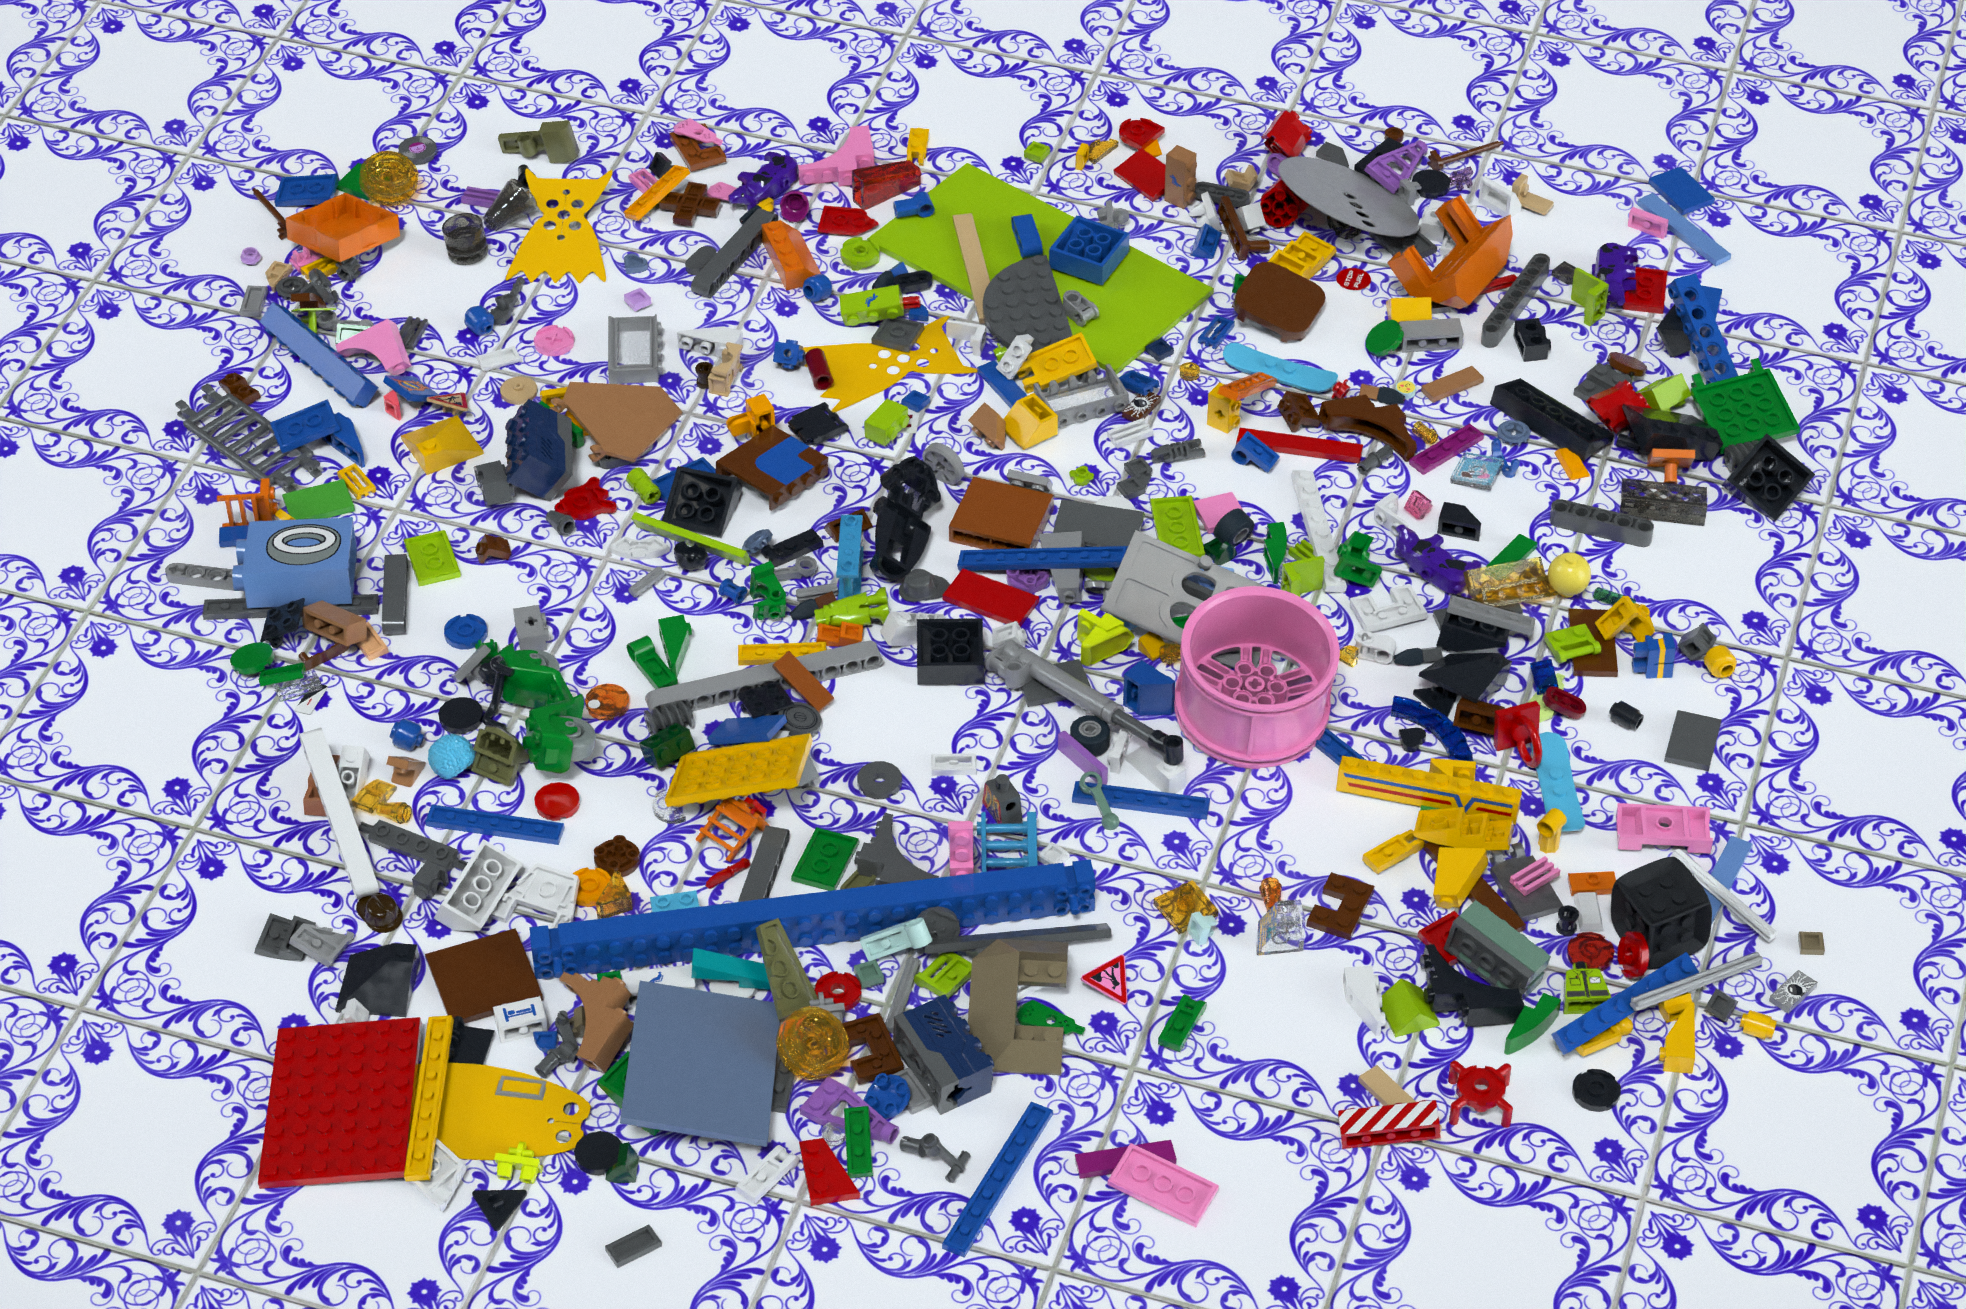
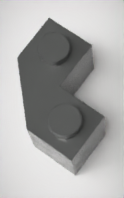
[473,460,514,507]

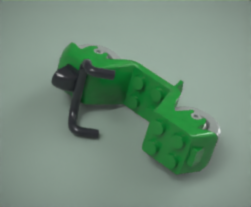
[478,643,596,774]

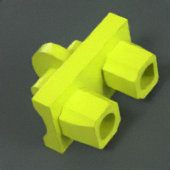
[494,1141,543,1184]

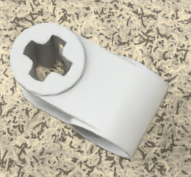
[1352,630,1396,664]

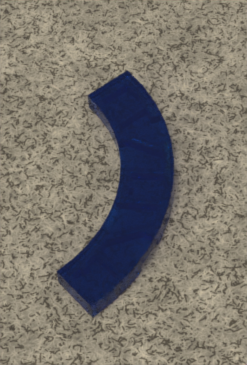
[1391,695,1473,761]

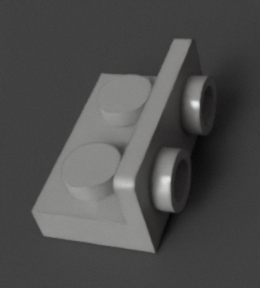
[1006,469,1053,494]

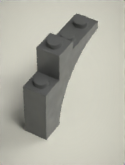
[854,813,939,885]

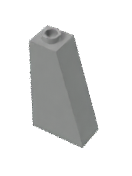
[1039,531,1085,603]

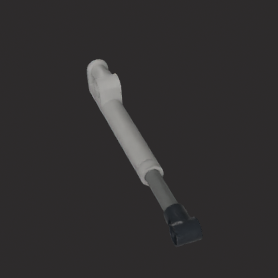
[984,640,1184,765]

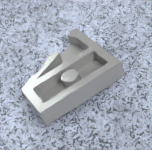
[289,923,354,968]

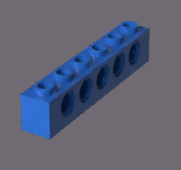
[1668,273,1738,384]

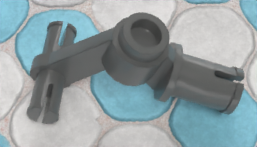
[534,1010,579,1078]
[899,1133,971,1183]

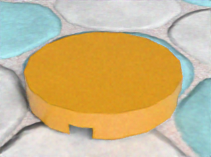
[573,867,613,907]

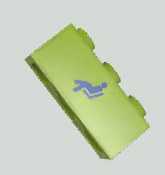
[839,285,904,326]

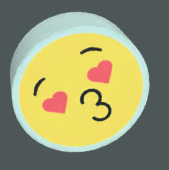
[1395,380,1416,399]

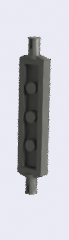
[358,819,468,872]

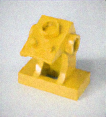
[1595,596,1655,642]

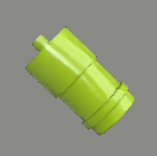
[626,467,661,504]

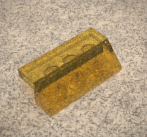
[1463,556,1560,607]

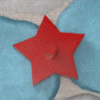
[744,797,767,818]

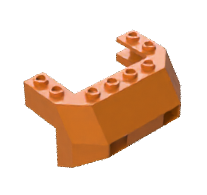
[1387,195,1513,309]

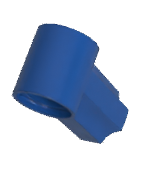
[893,192,935,218]

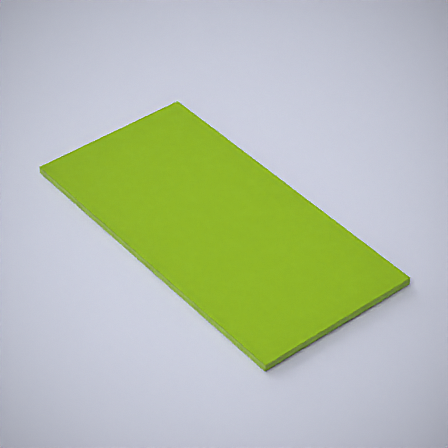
[867,163,1214,375]

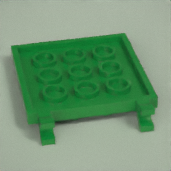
[1691,358,1800,454]

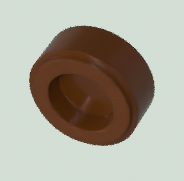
[1384,127,1404,143]

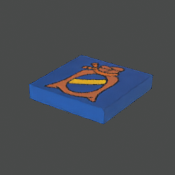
[383,375,439,402]

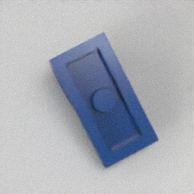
[1231,431,1280,473]

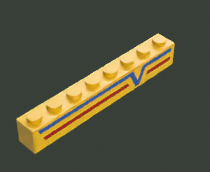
[1336,756,1522,825]

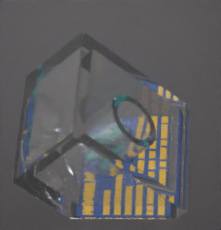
[1256,899,1306,956]

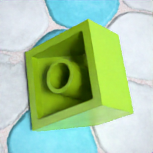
[1636,373,1691,412]

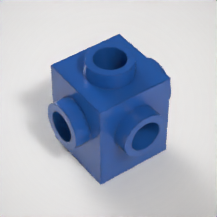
[773,339,805,369]

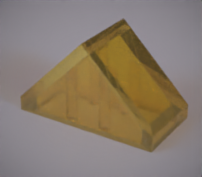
[596,871,633,919]

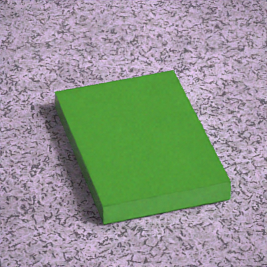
[282,479,355,520]

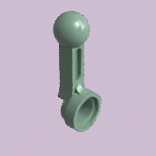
[1079,771,1120,831]

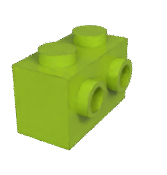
[864,398,909,446]

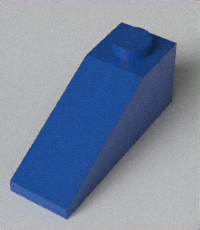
[322,412,365,468]

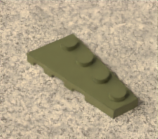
[755,918,818,1020]

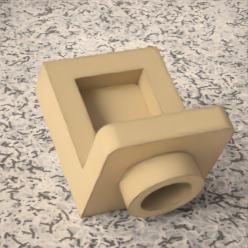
[1224,165,1258,191]

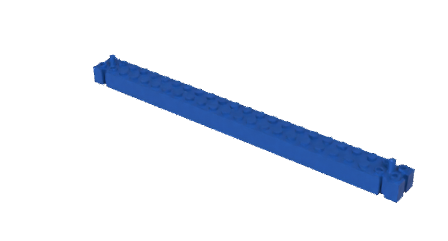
[529,859,1096,979]

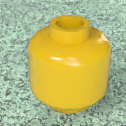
[1704,645,1737,678]

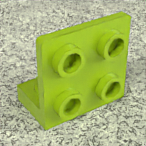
[1571,267,1609,327]
[1280,556,1325,597]

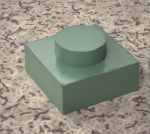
[854,959,884,989]

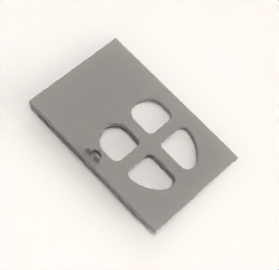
[1100,530,1267,668]

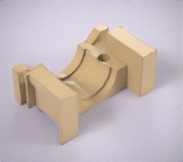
[708,342,744,397]

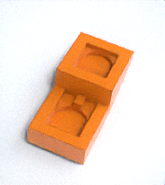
[816,621,863,647]

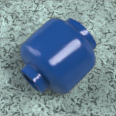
[803,274,832,302]
[464,306,494,336]
[389,719,425,751]

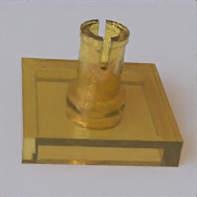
[1153,880,1218,934]

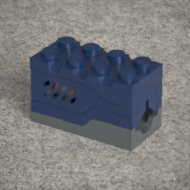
[505,399,573,501]
[893,994,994,1115]

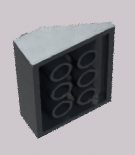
[1622,404,1723,462]

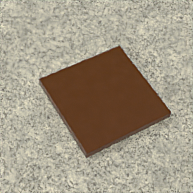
[425,928,543,1024]

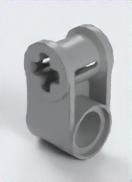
[1063,290,1099,327]

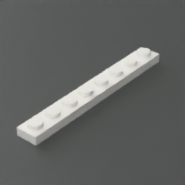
[1291,470,1347,593]

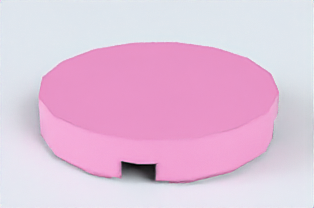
[534,325,575,356]

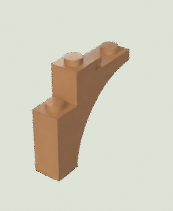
[559,972,633,1073]

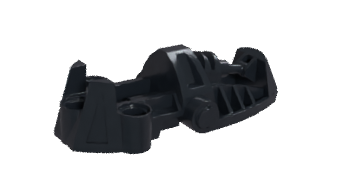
[869,456,941,579]

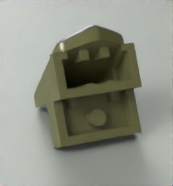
[471,725,529,786]

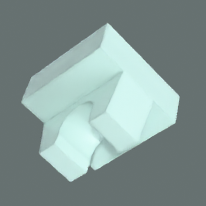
[1187,911,1217,946]

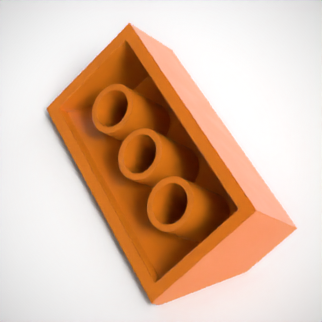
[761,220,821,291]

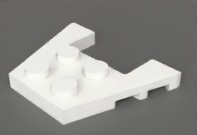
[489,862,580,929]

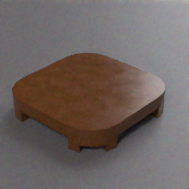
[1232,262,1326,343]

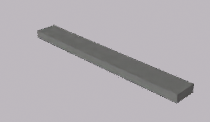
[202,594,379,620]
[922,923,1112,954]

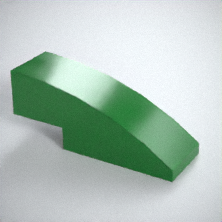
[1263,522,1287,584]
[1504,993,1561,1055]

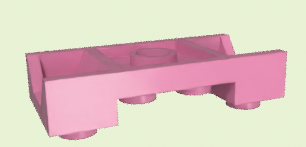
[1616,803,1713,853]

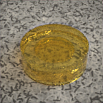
[1179,362,1200,381]

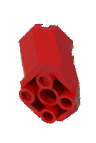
[1261,110,1313,158]
[1260,177,1310,227]
[1585,379,1652,434]

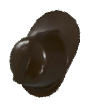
[356,893,403,933]

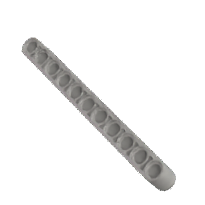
[645,640,883,713]

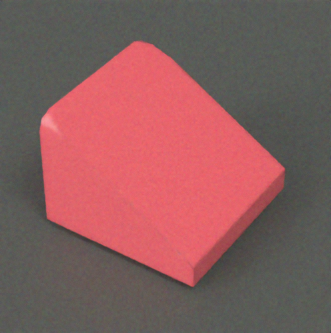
[383,390,402,421]

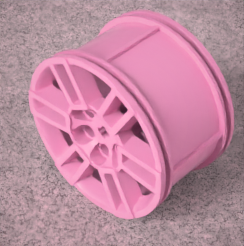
[1174,586,1340,769]

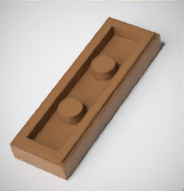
[1421,366,1484,403]

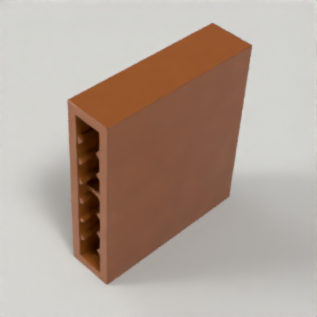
[949,476,1054,549]

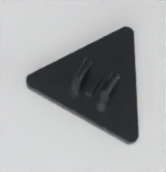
[1413,686,1458,720]
[472,1190,527,1231]

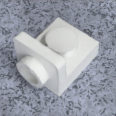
[992,621,1027,648]

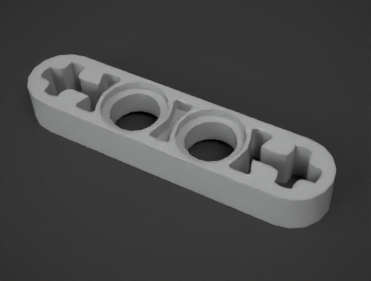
[165,563,234,591]

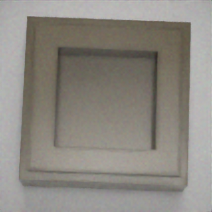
[1798,931,1825,955]

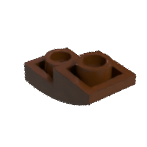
[218,372,261,405]

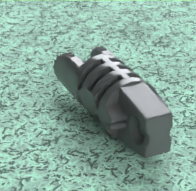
[1150,438,1205,463]

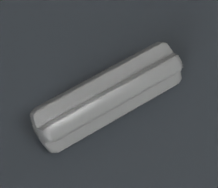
[629,567,665,597]
[796,583,838,602]

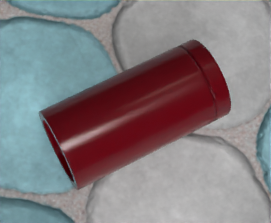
[805,348,833,390]

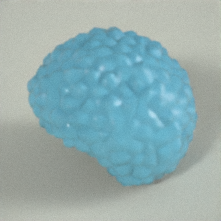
[428,734,476,780]

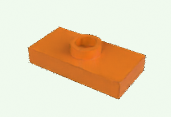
[1567,871,1616,896]

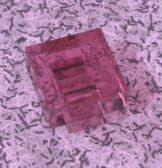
[1404,490,1433,519]

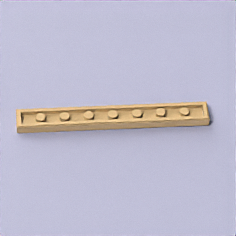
[953,213,990,324]

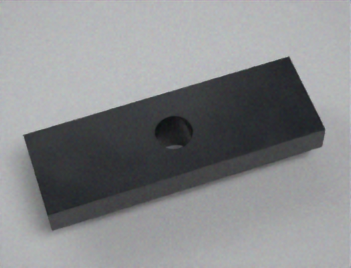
[1354,137,1404,177]

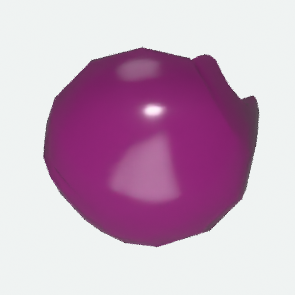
[780,190,809,222]

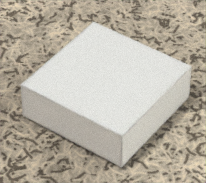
[1037,842,1070,865]

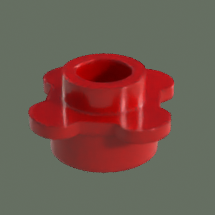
[1331,379,1351,399]

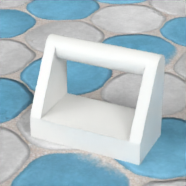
[1478,176,1521,218]

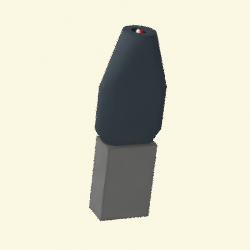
[1393,646,1443,666]

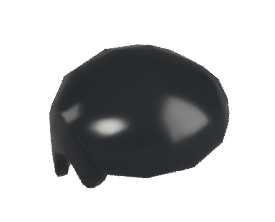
[674,541,708,570]

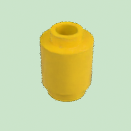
[1739,1010,1777,1039]

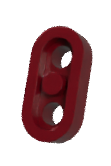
[1542,687,1586,719]

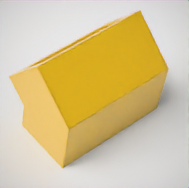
[1658,992,1695,1023]

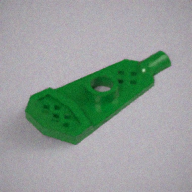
[1016,1000,1086,1036]

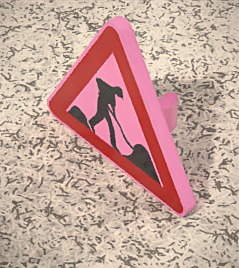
[1081,954,1128,1005]

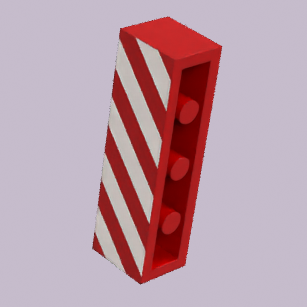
[1338,1100,1441,1149]

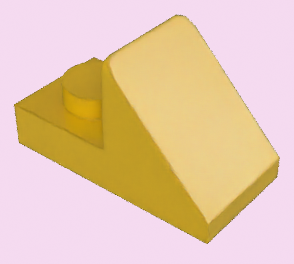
[1429,758,1476,780]

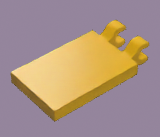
[1017,332,1098,394]

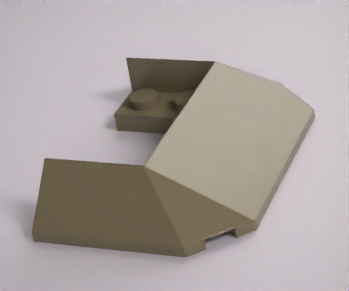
[968,939,1069,1076]

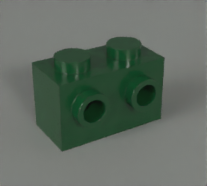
[639,723,696,769]

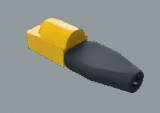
[739,197,774,225]

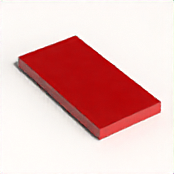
[942,569,1039,627]

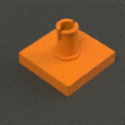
[1647,449,1695,484]

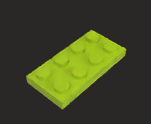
[1150,495,1205,558]

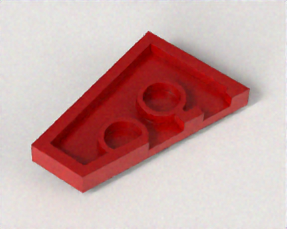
[799,1138,860,1206]

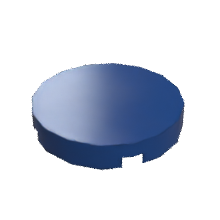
[444,614,488,650]

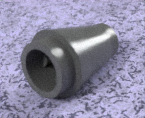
[546,510,575,535]

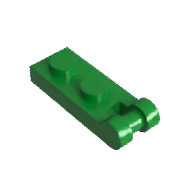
[1158,994,1207,1052]

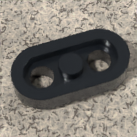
[893,270,933,293]

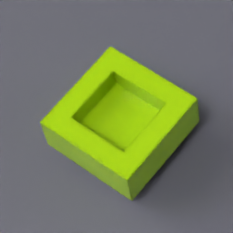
[1024,141,1050,163]

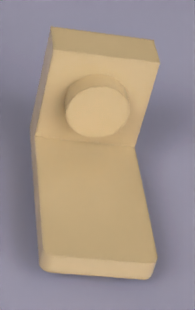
[1512,173,1554,215]

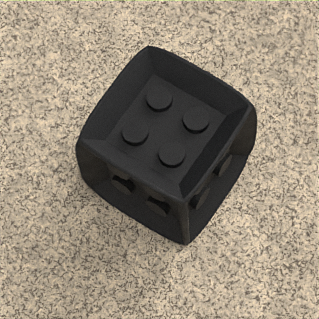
[1611,857,1712,969]

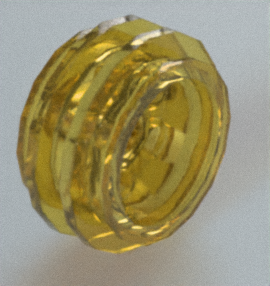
[359,151,419,206]
[776,1007,850,1080]

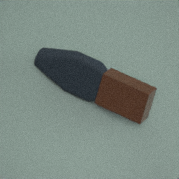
[790,591,837,620]

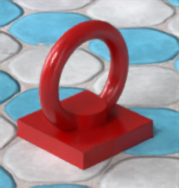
[1494,701,1542,768]

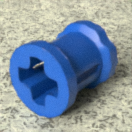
[718,578,747,604]

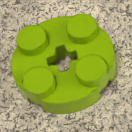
[840,237,880,271]

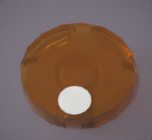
[585,683,630,721]

